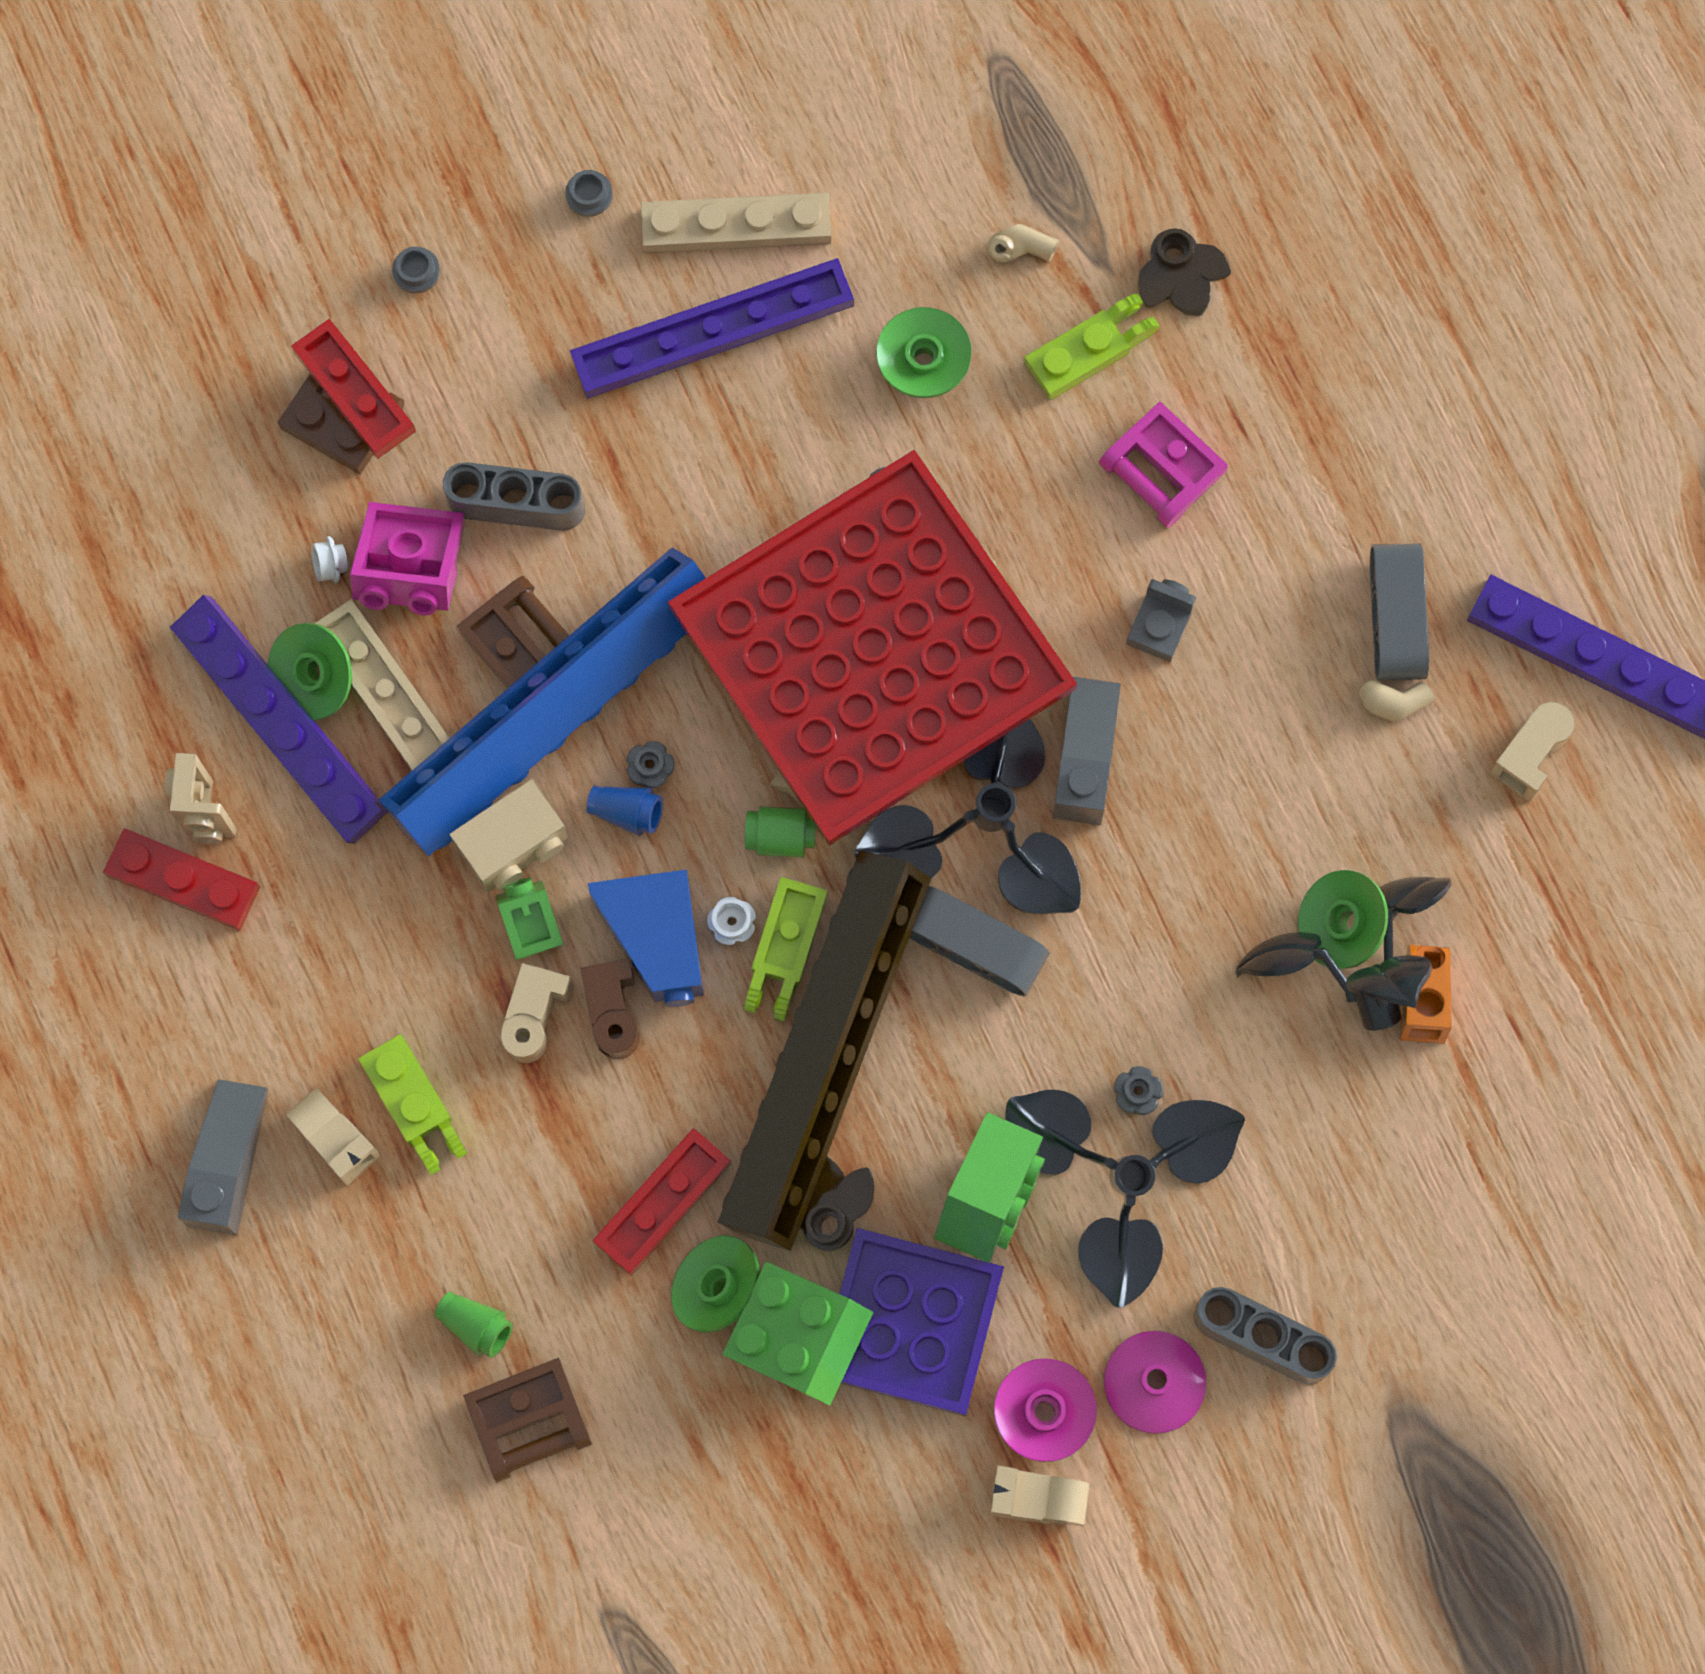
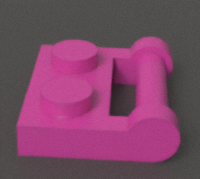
[1099,401,1228,529]

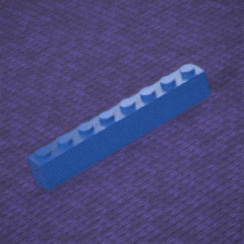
[378,547,706,857]

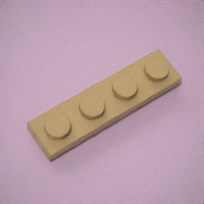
[641,192,831,253]
[314,599,449,771]

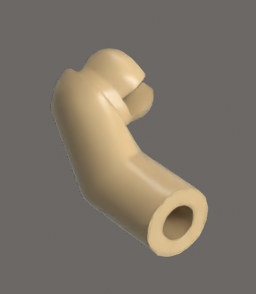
[988,224,1059,262]
[1359,680,1435,722]

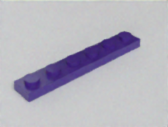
[570,258,855,399]
[1467,574,1705,739]
[170,595,388,844]

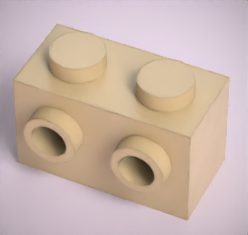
[449,779,569,893]

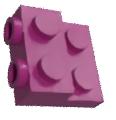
[350,502,465,616]

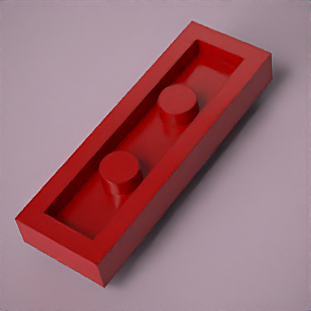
[291,318,416,459]
[103,828,260,931]
[592,1128,732,1276]

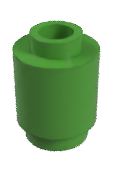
[745,806,816,858]

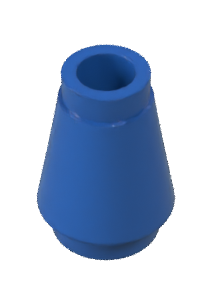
[587,785,663,836]

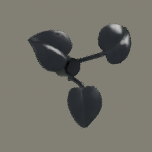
[854,719,1081,914]
[1235,877,1452,1031]
[1005,1090,1245,1308]

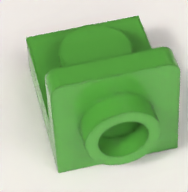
[496,878,564,960]

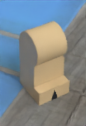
[1490,702,1574,802]
[501,963,574,1063]
[286,1087,381,1186]
[990,1465,1090,1526]

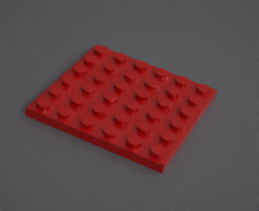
[668,449,1077,846]

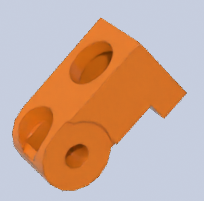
[1400,944,1452,1044]

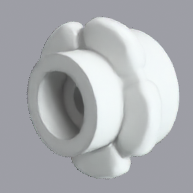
[311,536,348,584]
[707,897,756,945]

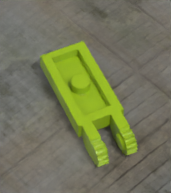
[1024,293,1160,400]
[744,877,828,1022]
[358,1033,468,1175]

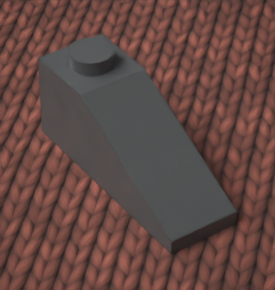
[1053,677,1121,825]
[178,1079,268,1235]

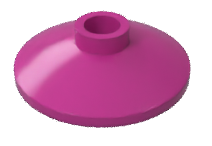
[1104,1331,1206,1434]
[994,1358,1097,1462]

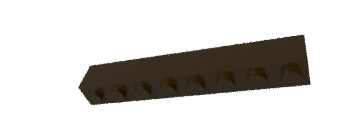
[717,850,931,1251]

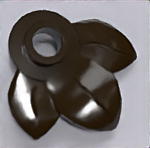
[1138,228,1231,317]
[800,1157,875,1251]

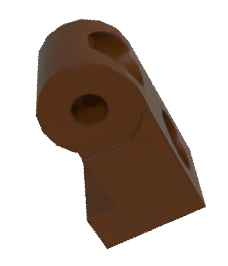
[580,958,639,1059]

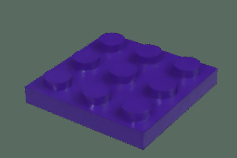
[839,1228,1004,1417]

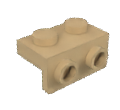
[165,753,237,844]

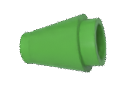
[434,1292,513,1358]

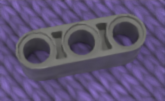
[443,462,585,530]
[1370,543,1429,680]
[909,886,1050,997]
[1194,1287,1337,1385]

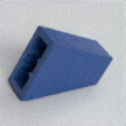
[588,869,704,1007]

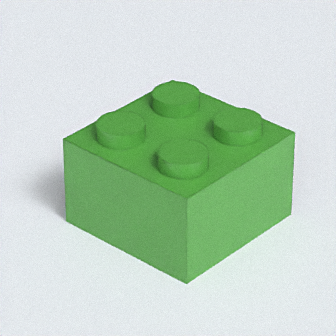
[934,1112,1045,1263]
[722,1261,873,1406]

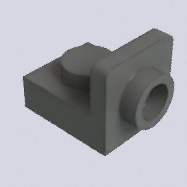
[1126,579,1196,662]

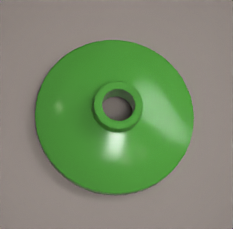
[876,307,972,398]
[268,623,352,720]
[1298,870,1388,969]
[671,1236,760,1333]

